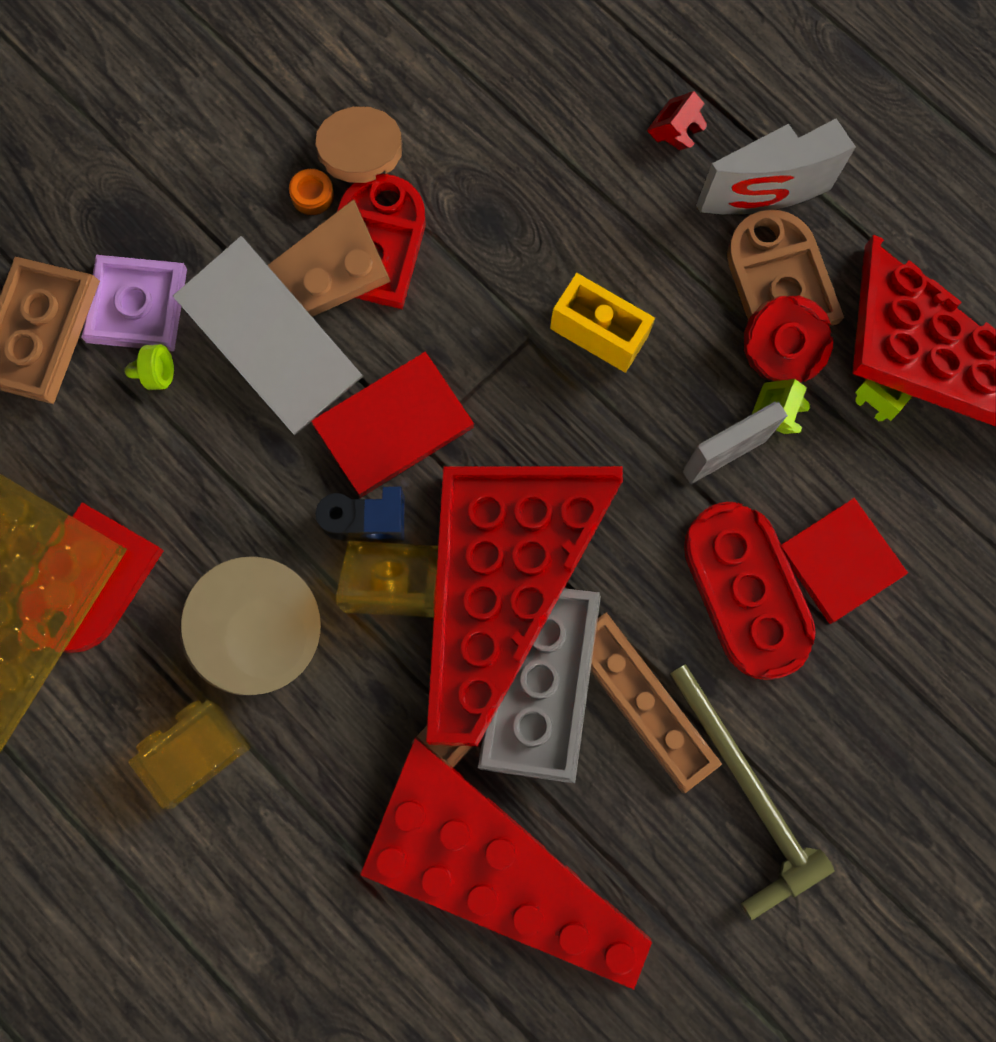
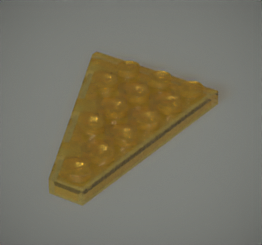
[0,473,127,752]

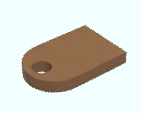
[727,210,844,327]

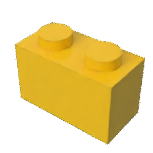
[550,273,655,373]

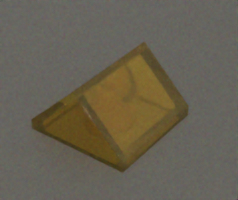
[336,541,438,617]

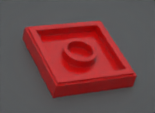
[780,498,908,624]

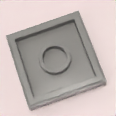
[683,402,788,484]

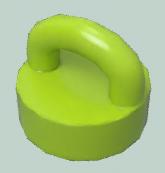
[124,344,174,390]

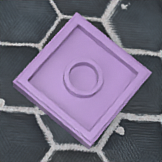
[82,255,187,351]

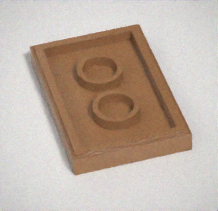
[0,257,100,404]

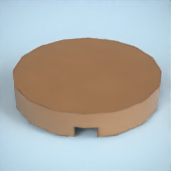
[315,107,402,183]

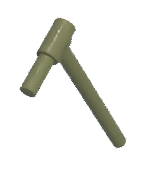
[670,664,835,921]

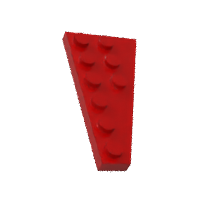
[360,737,652,989]

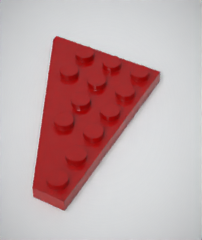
[853,235,996,427]
[426,466,623,746]

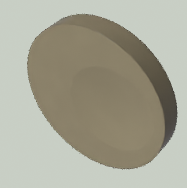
[179,557,321,696]

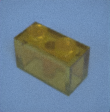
[128,700,251,809]

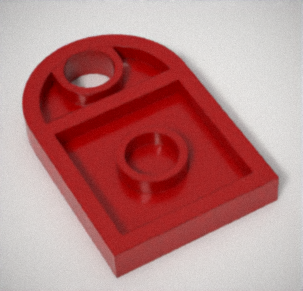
[337,174,426,309]
[21,502,164,653]

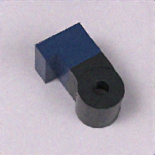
[315,486,405,541]

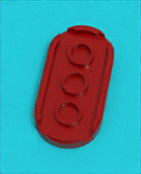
[684,502,816,680]

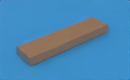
[591,612,722,793]

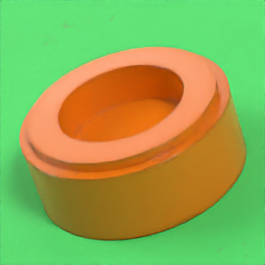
[289,168,334,215]

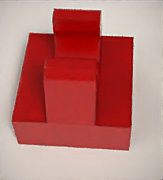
[647,91,707,150]

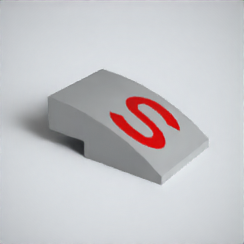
[696,118,856,215]

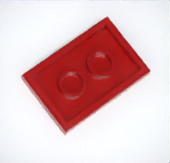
[311,351,474,498]

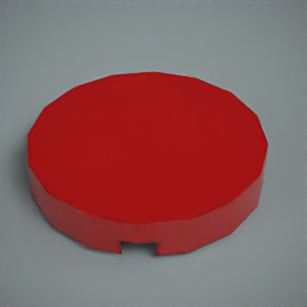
[744,296,833,382]

